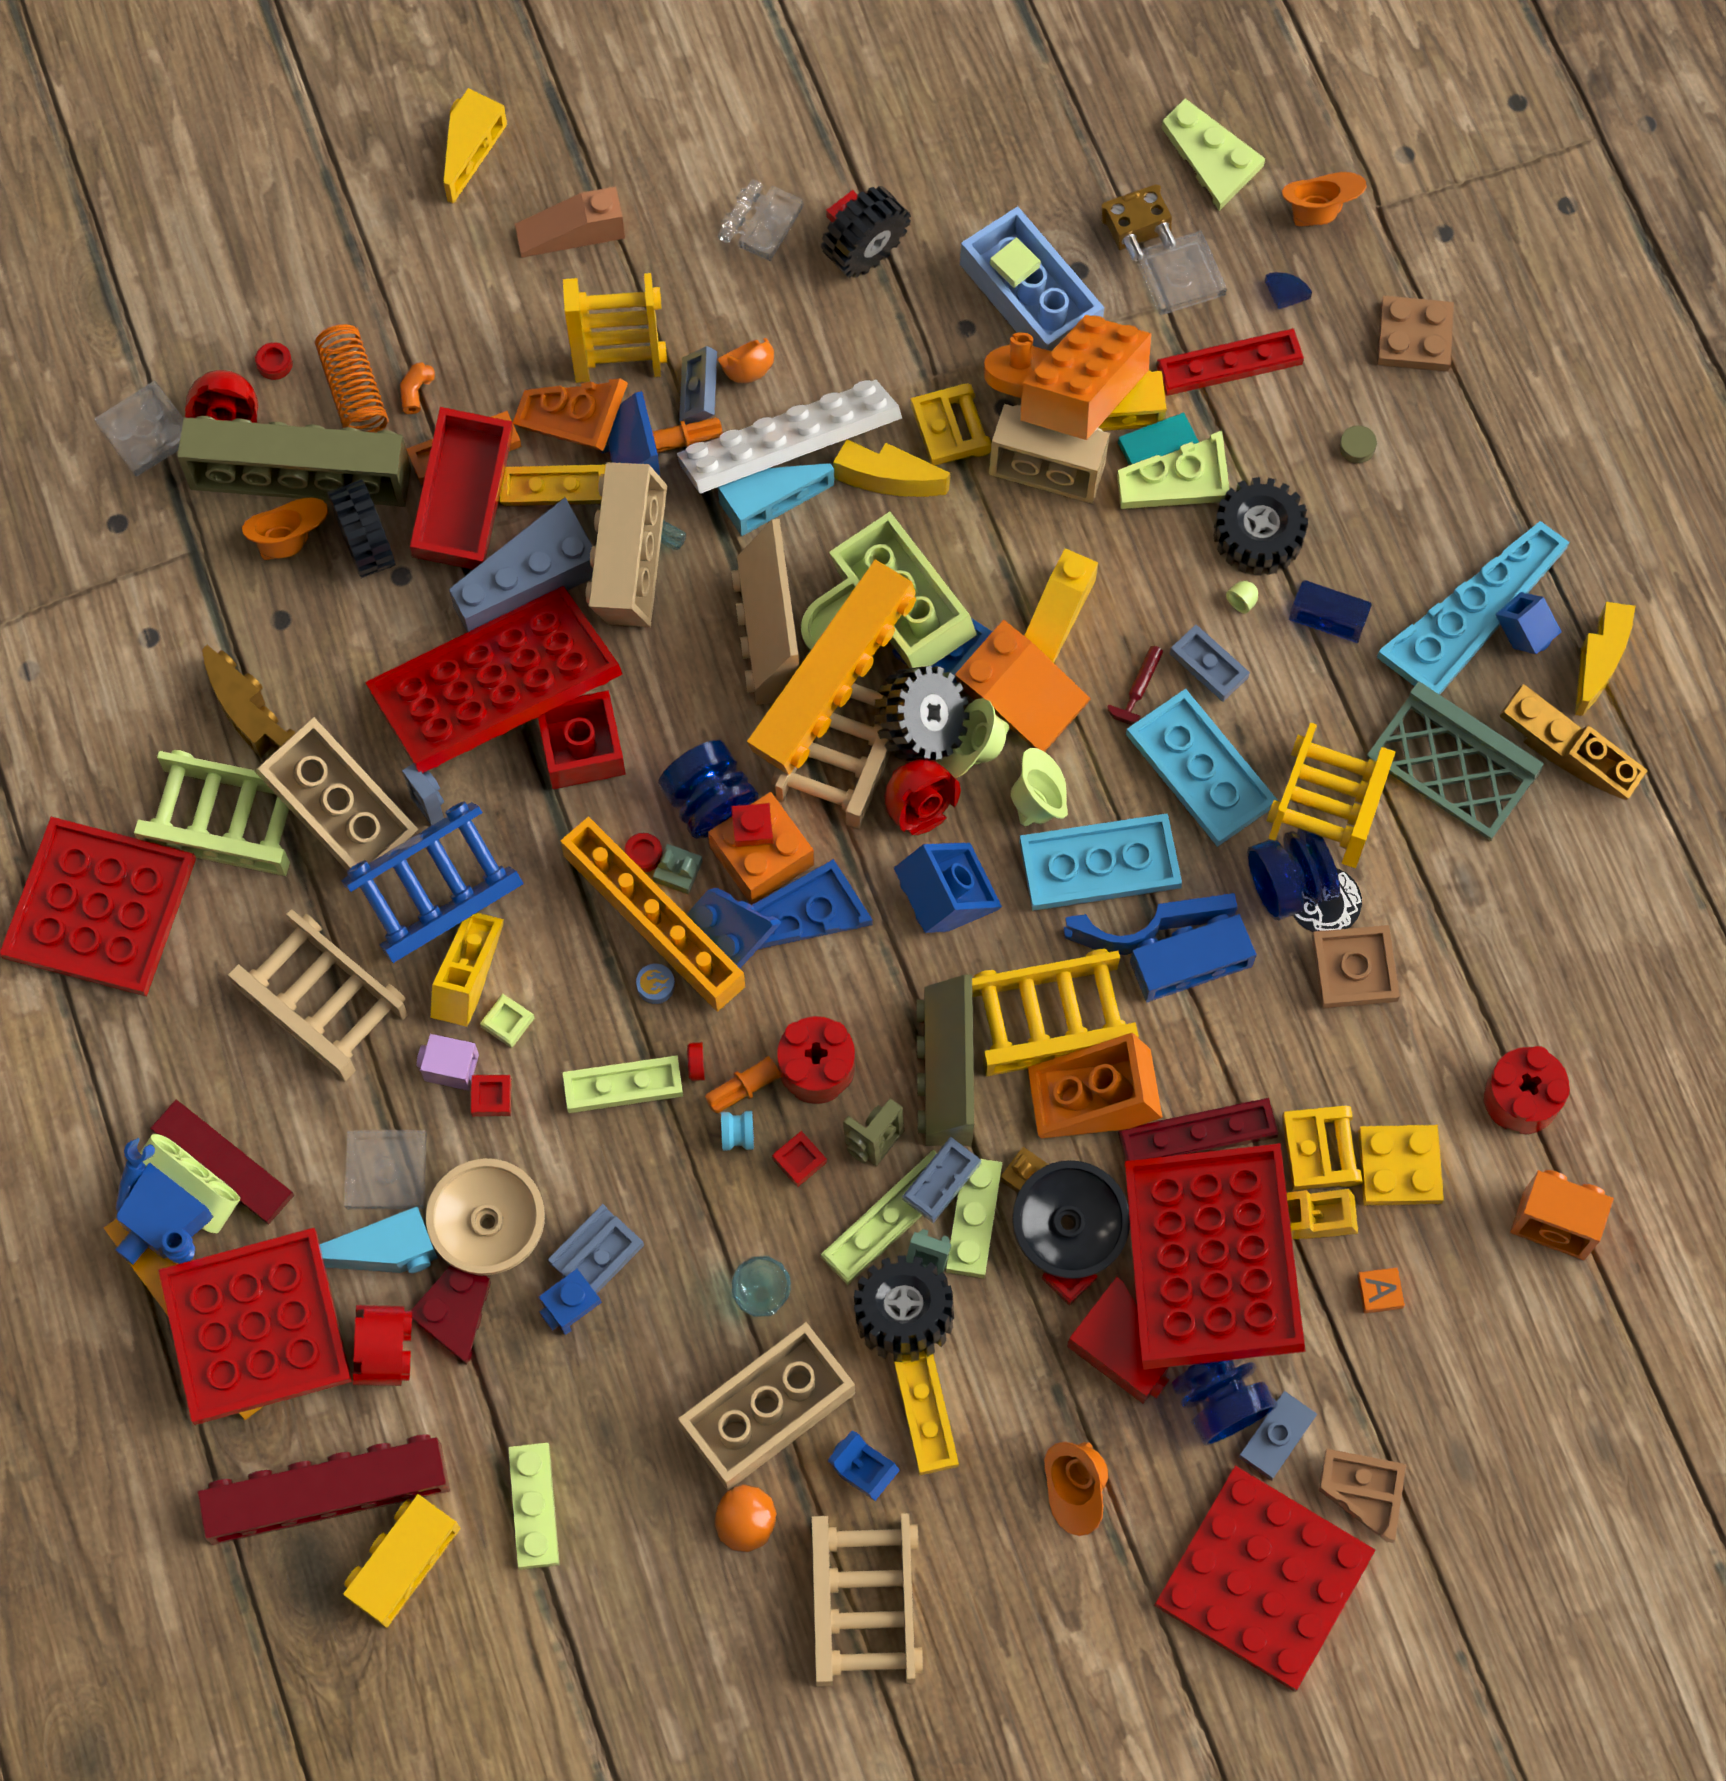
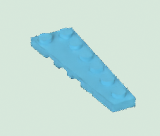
[1377,521,1570,695]

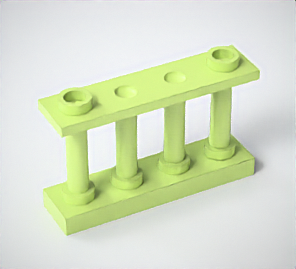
[134,750,290,876]

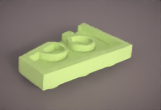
[1162,99,1265,211]
[1117,431,1229,509]

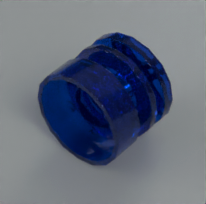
[658,740,759,839]
[1247,828,1340,921]
[1171,1358,1278,1445]

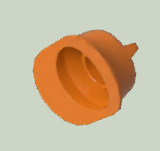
[1282,172,1367,226]
[242,498,328,560]
[1044,1441,1108,1536]

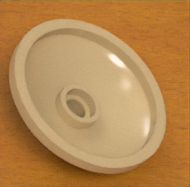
[426,1158,545,1275]

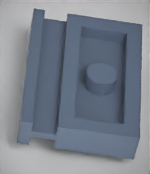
[548,1204,644,1294]

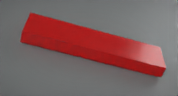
[1156,328,1304,396]

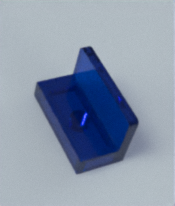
[1288,580,1372,643]

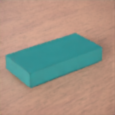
[1118,412,1199,466]

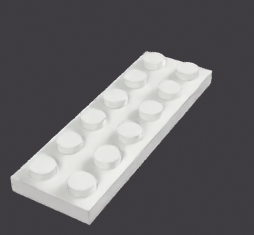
[677,380,902,494]

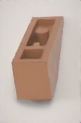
[515,186,625,258]

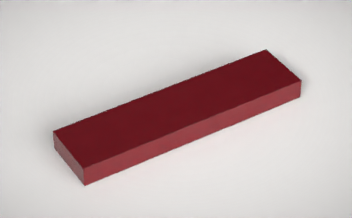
[1118,1098,1279,1161]
[150,1099,294,1225]

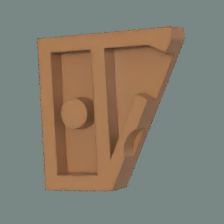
[1319,1449,1406,1543]

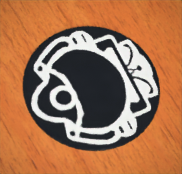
[1289,866,1362,932]

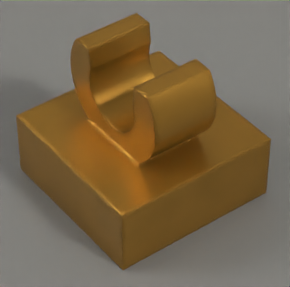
[1000,1147,1049,1193]

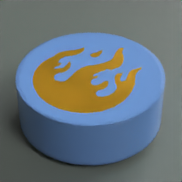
[636,964,675,1004]

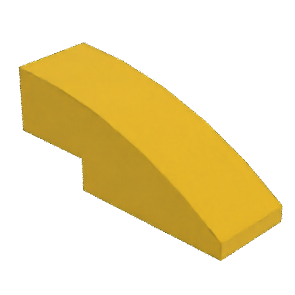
[833,439,950,497]
[1575,602,1636,716]
[1287,1189,1358,1239]

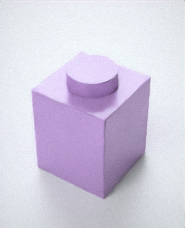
[417,1034,479,1091]

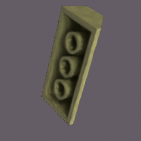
[916,974,974,1146]

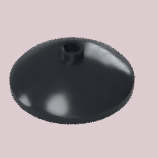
[1012,1160,1130,1279]

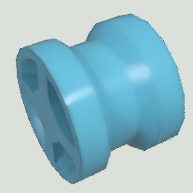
[721,1111,754,1151]

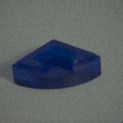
[1264,272,1312,310]

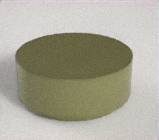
[1339,425,1377,463]

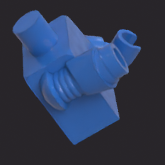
[115,1138,213,1265]

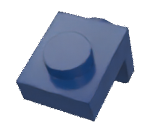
[539,1268,602,1335]
[828,1431,900,1501]

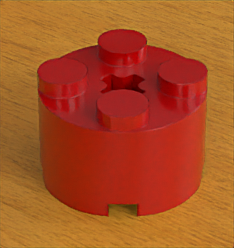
[777,1016,855,1104]
[1484,1046,1570,1134]
[353,1305,412,1386]

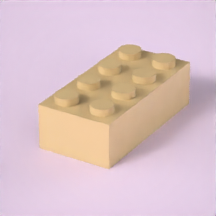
[586,462,667,627]
[254,717,418,870]
[678,1322,855,1491]

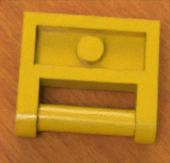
[911,384,992,465]
[1282,1106,1363,1190]

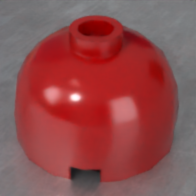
[185,370,258,423]
[884,759,961,835]

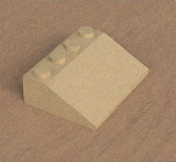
[731,519,799,705]

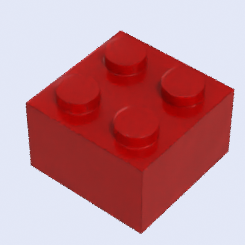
[538,690,626,789]

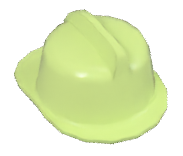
[936,698,1009,779]
[1011,748,1068,826]

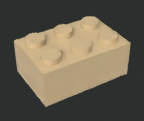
[989,404,1110,504]

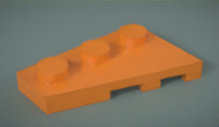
[513,378,628,451]

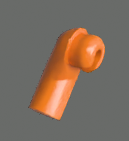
[400,362,435,414]

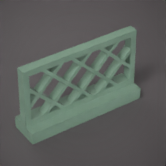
[1366,681,1544,841]

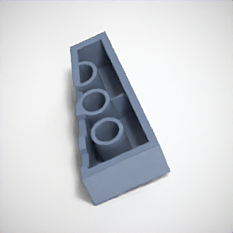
[449,498,593,632]

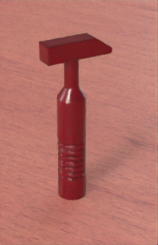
[1107,646,1163,725]

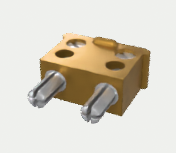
[1101,184,1176,261]

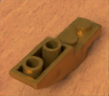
[202,645,296,758]
[1499,684,1648,800]

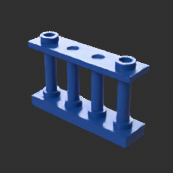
[341,801,524,963]

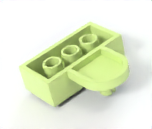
[801,512,977,668]

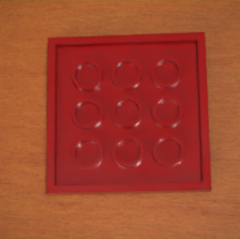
[0,816,196,997]
[158,1227,352,1425]
[1154,1465,1376,1692]

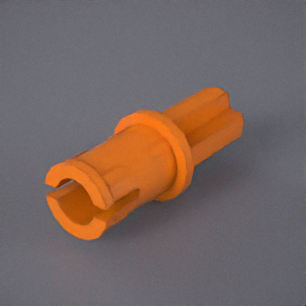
[652,418,723,454]
[705,1056,781,1113]

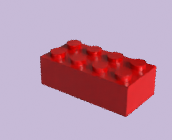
[410,407,513,570]

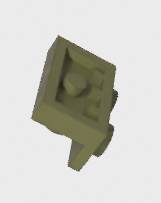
[843,1098,905,1167]

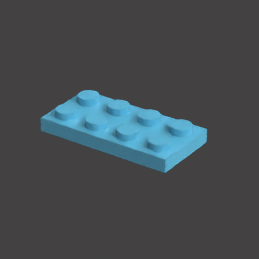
[1126,689,1278,847]
[1019,813,1182,911]

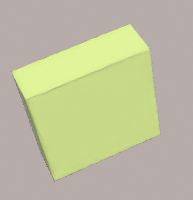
[990,237,1041,288]
[480,994,535,1048]

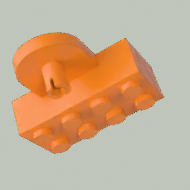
[984,315,1151,440]

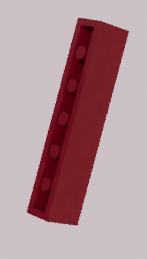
[198,1434,450,1545]

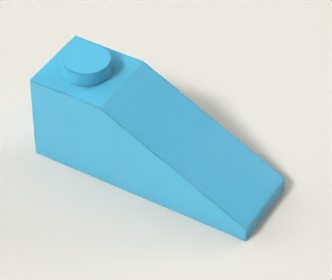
[718,463,834,536]
[320,1206,438,1273]

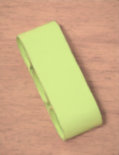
[140,1134,240,1233]

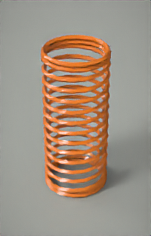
[314,324,389,433]

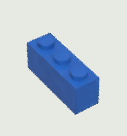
[1130,914,1256,1003]

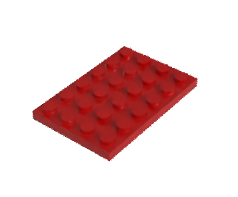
[365,586,623,773]
[1125,1143,1306,1369]

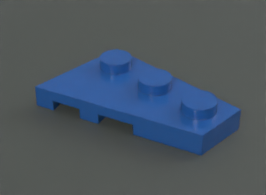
[752,859,873,949]

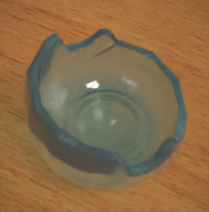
[732,1255,791,1317]

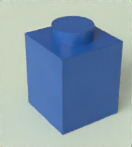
[1495,592,1562,654]

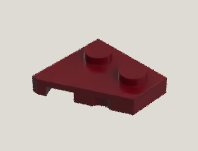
[411,1265,491,1365]

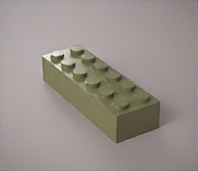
[177,416,411,507]

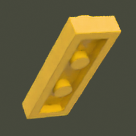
[500,465,606,506]
[893,1351,959,1476]

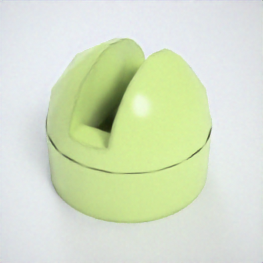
[1226,581,1258,613]

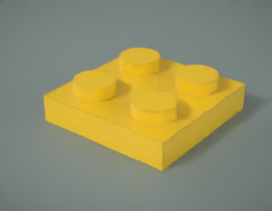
[1358,1125,1444,1206]

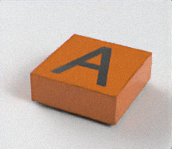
[1357,1267,1405,1314]

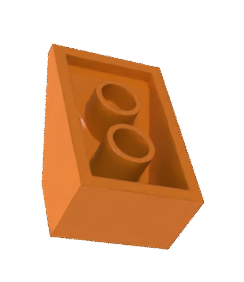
[955,619,1091,752]
[1028,1032,1163,1139]

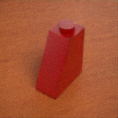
[1067,1276,1170,1404]

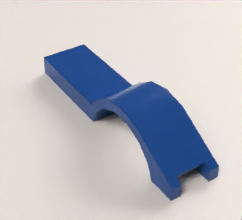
[1063,893,1237,955]

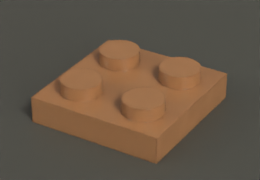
[1377,295,1454,372]
[1312,925,1400,1008]

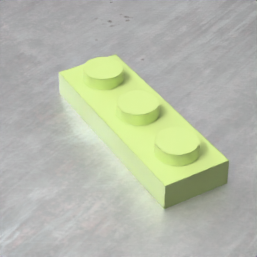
[563,1055,683,1113]
[946,1159,1003,1279]
[508,1443,560,1570]

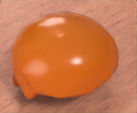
[717,338,774,384]
[714,1484,777,1552]

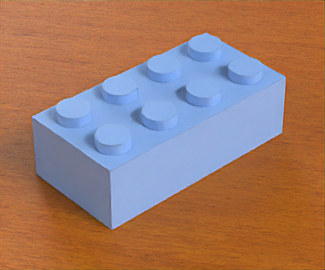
[960,206,1105,351]

